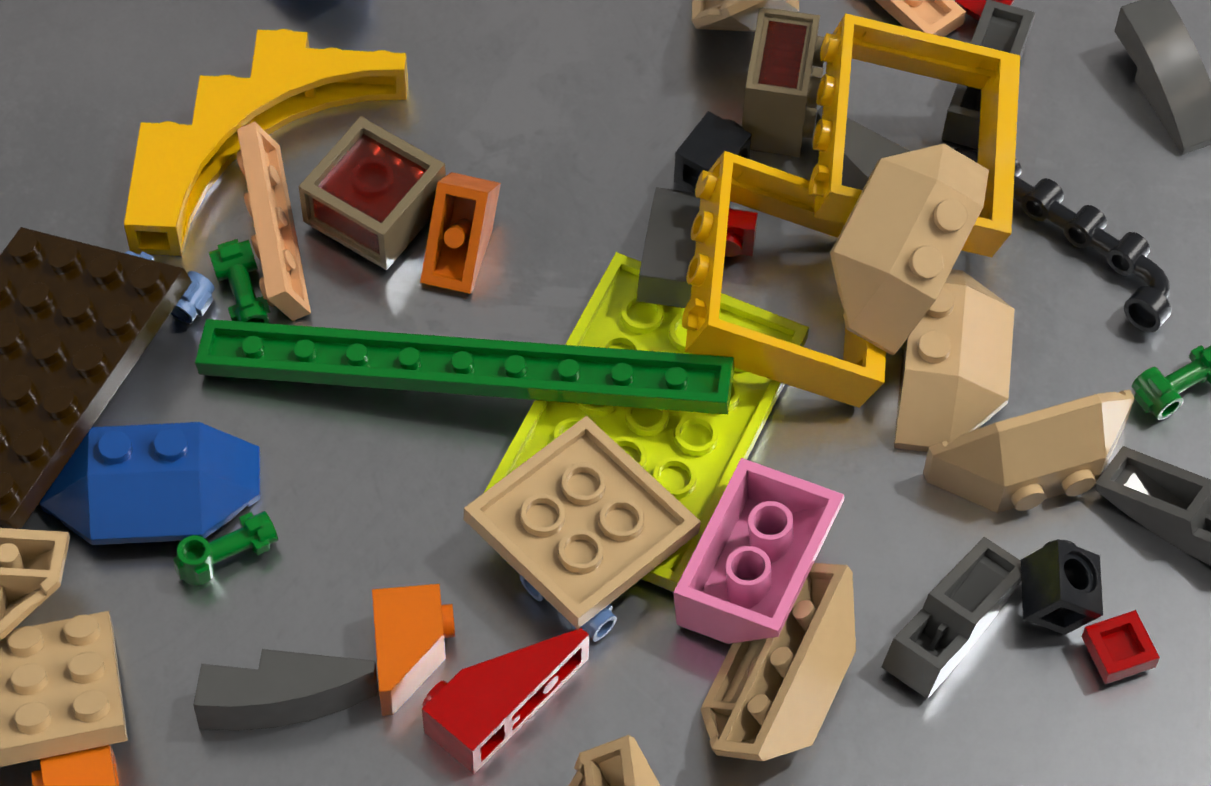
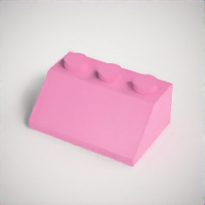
[673,458,844,644]

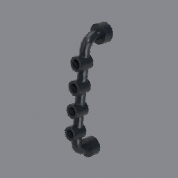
[954,148,1171,332]

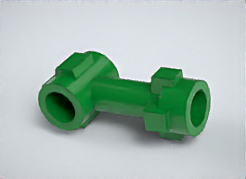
[209,239,271,323]
[1131,345,1211,420]
[173,511,278,586]

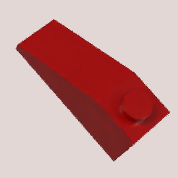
[422,628,589,774]

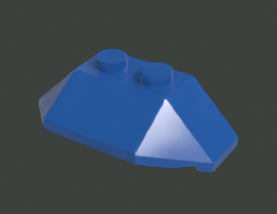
[40,422,261,545]

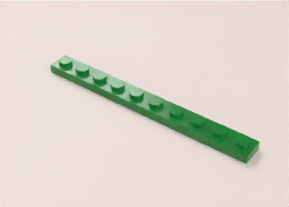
[195,319,734,415]

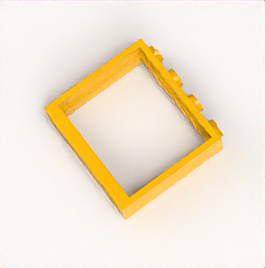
[809,13,1020,257]
[682,151,886,408]

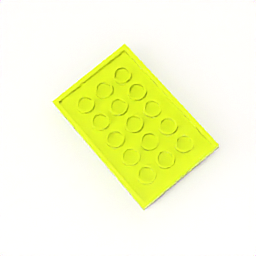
[484,252,809,592]

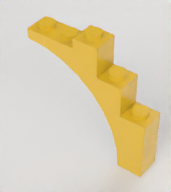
[124,29,408,256]

